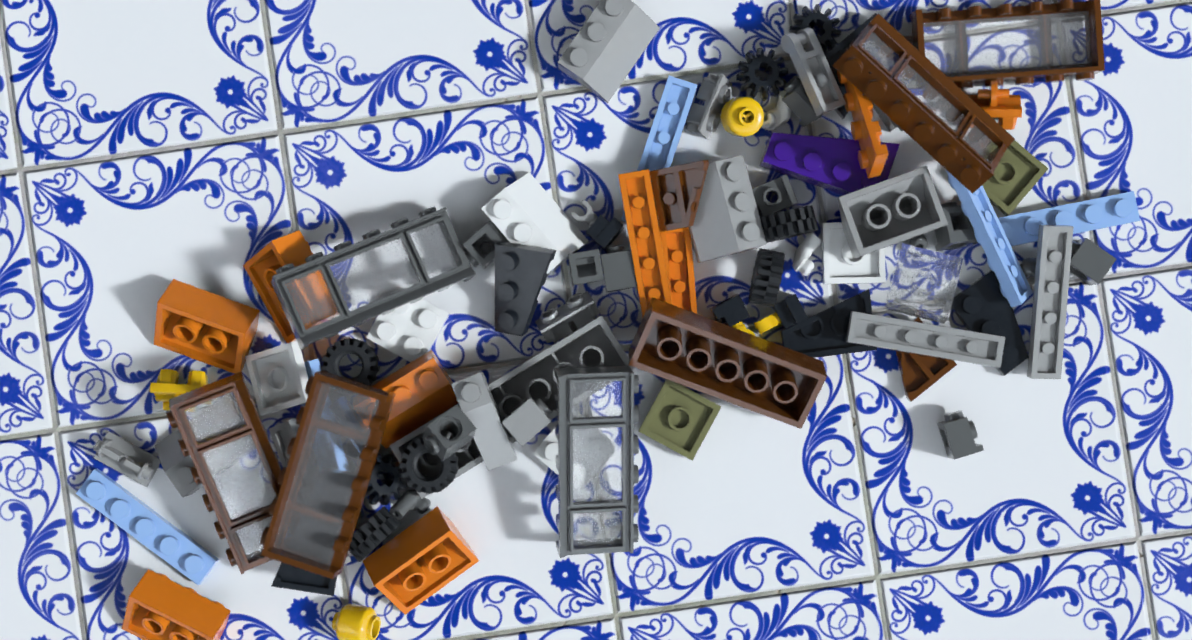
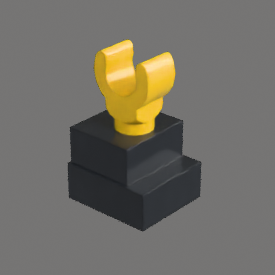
[710,294,755,336]
[754,294,808,334]

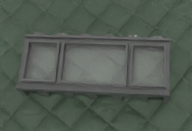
[271,207,476,350]
[554,365,639,559]

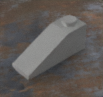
[451,372,517,471]

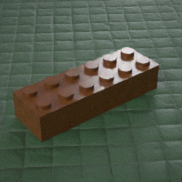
[628,297,827,429]

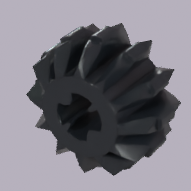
[789,4,842,55]
[736,48,788,101]
[364,453,407,505]

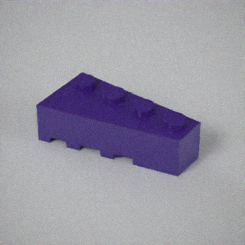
[759,132,900,195]

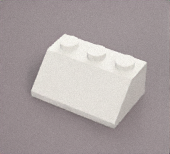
[481,172,588,277]

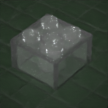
[884,243,963,324]

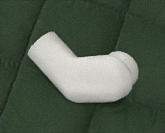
[762,91,791,131]
[792,232,822,276]

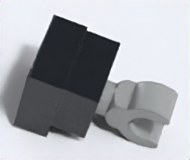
[571,200,624,251]

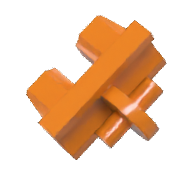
[968,80,1022,130]

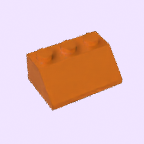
[243,230,339,343]
[154,279,260,374]
[353,349,458,449]
[362,506,479,615]
[122,569,231,640]

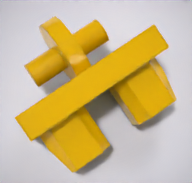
[149,369,212,412]

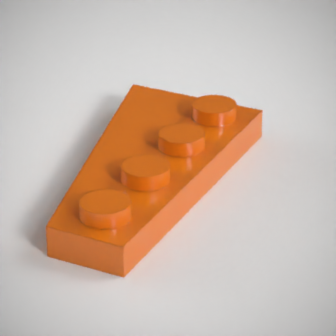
[837,70,889,178]

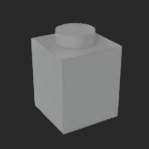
[501,397,552,446]

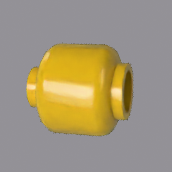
[721,97,764,137]
[332,603,381,640]

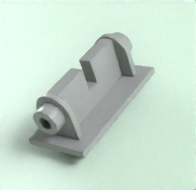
[685,73,732,140]
[535,291,600,343]
[93,431,161,487]

